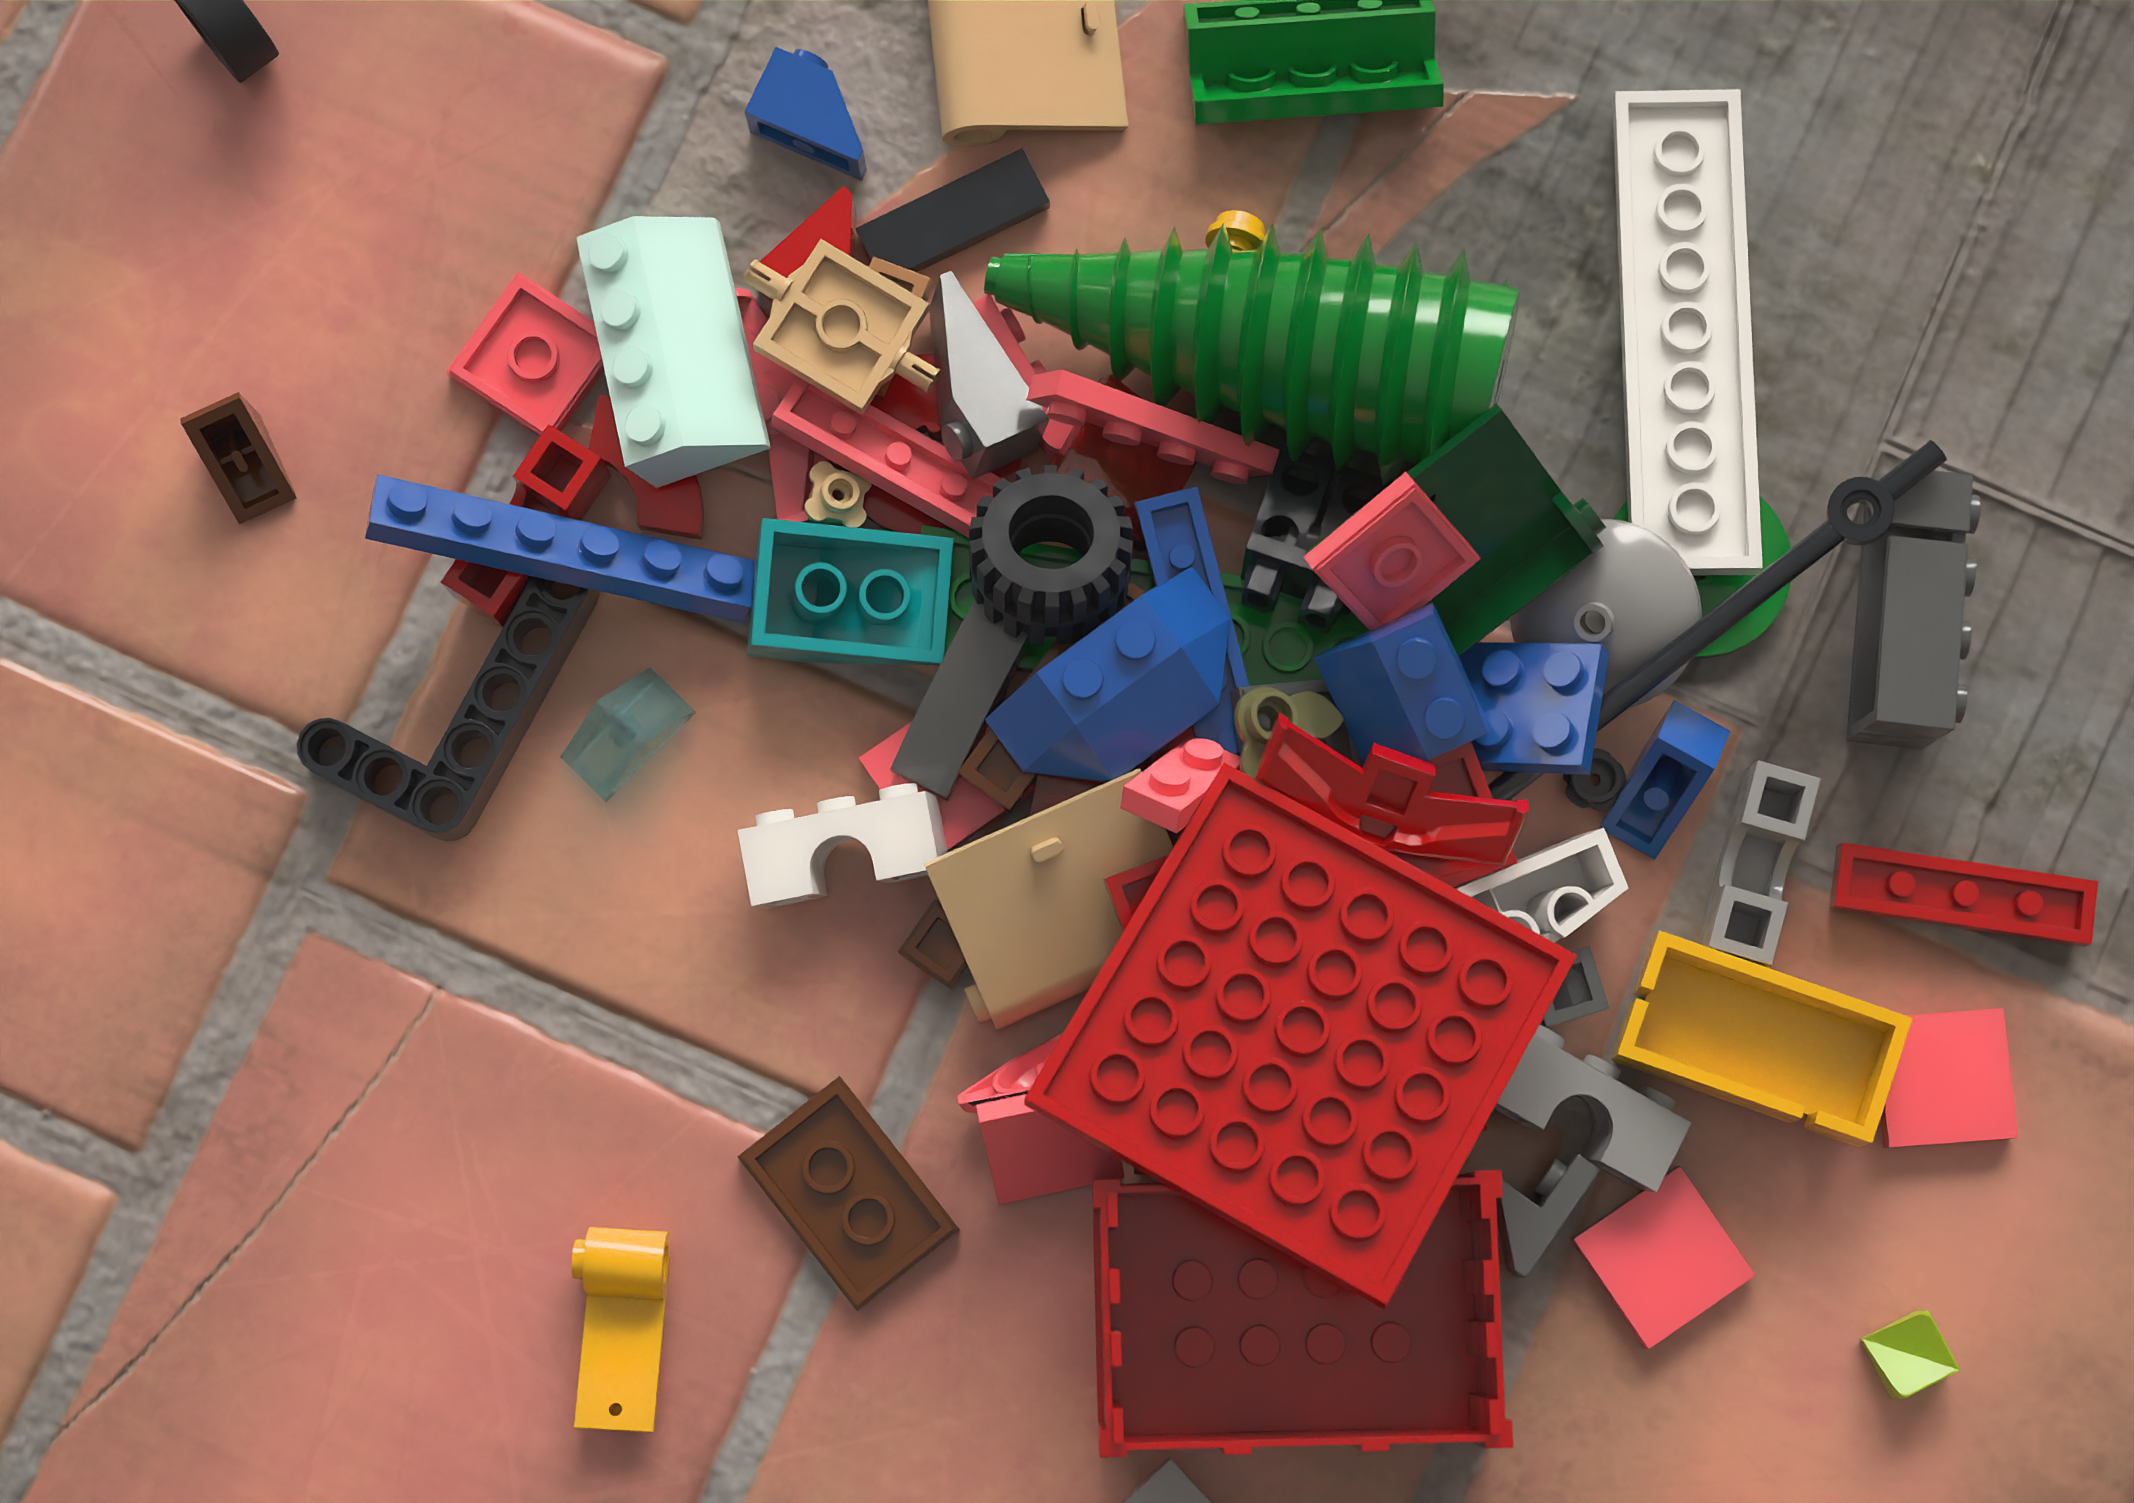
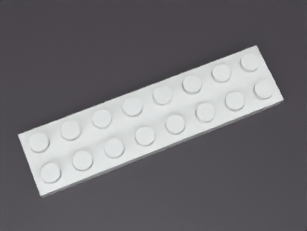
[1612,89,1763,575]

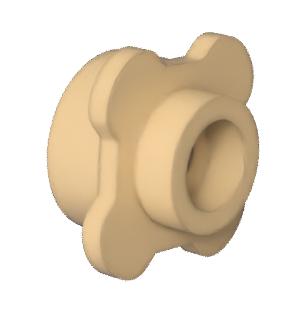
[804,461,872,528]

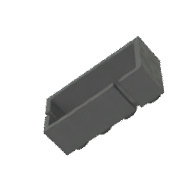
[1846,466,1981,750]

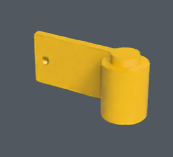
[571,1227,670,1433]

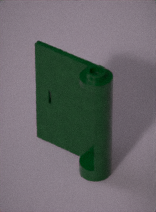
[1307,403,1606,657]

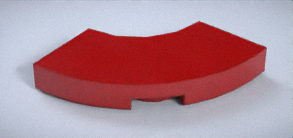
[588,394,704,540]

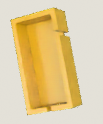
[1610,930,1913,1148]

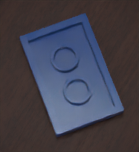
[1458,642,1609,775]

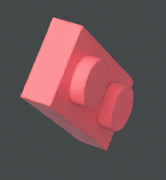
[1120,736,1241,833]

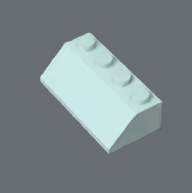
[576,216,771,488]

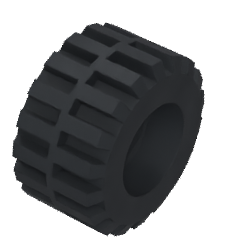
[969,465,1133,645]

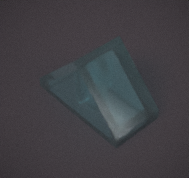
[560,667,696,802]

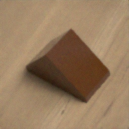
[180,392,297,524]

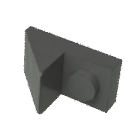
[1496,1154,1600,1278]

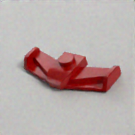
[1256,713,1529,866]

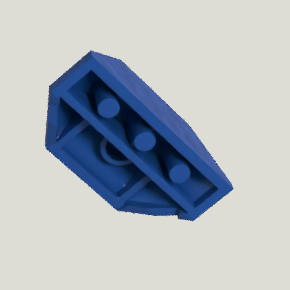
[984,567,1231,782]

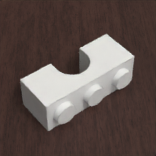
[738,783,948,909]

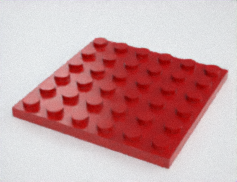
[1024,762,1577,1309]

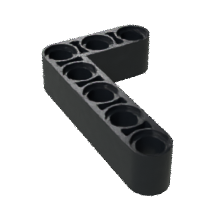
[297,576,599,842]

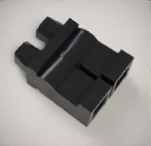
[1240,445,1393,634]

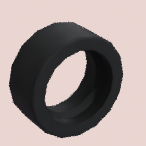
[174,0,279,83]

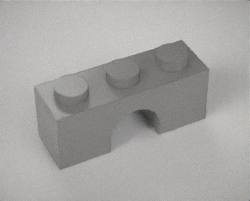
[1697,760,1821,967]
[1494,1025,1692,1192]

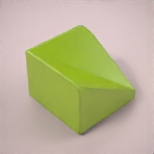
[1860,1310,1960,1400]

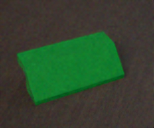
[1183,0,1444,125]

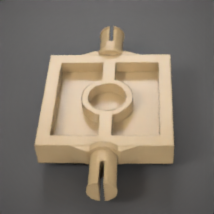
[742,239,941,415]

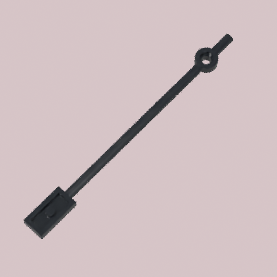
[1488,440,1947,801]

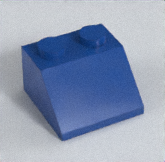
[1314,602,1489,764]

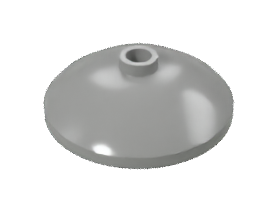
[1510,519,1702,708]

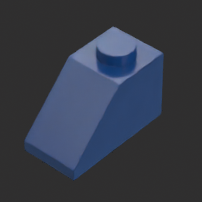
[744,47,867,181]
[1599,699,1730,860]

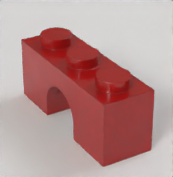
[440,424,612,629]

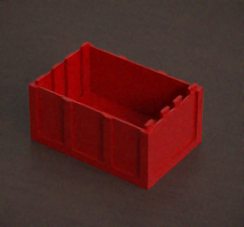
[1092,1170,1514,1458]

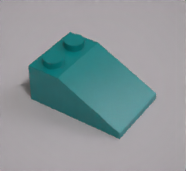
[746,518,954,666]

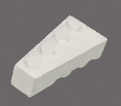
[1453,828,1628,943]

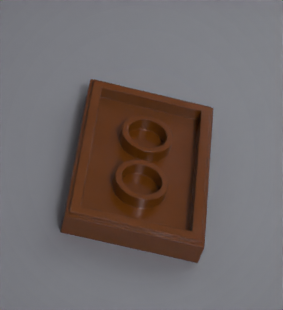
[737,1076,960,1311]

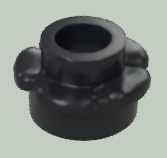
[1562,748,1626,811]

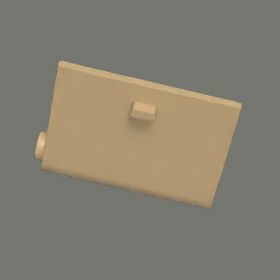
[927,0,1129,147]
[924,768,1173,1030]

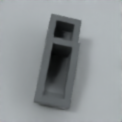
[890,600,1030,801]

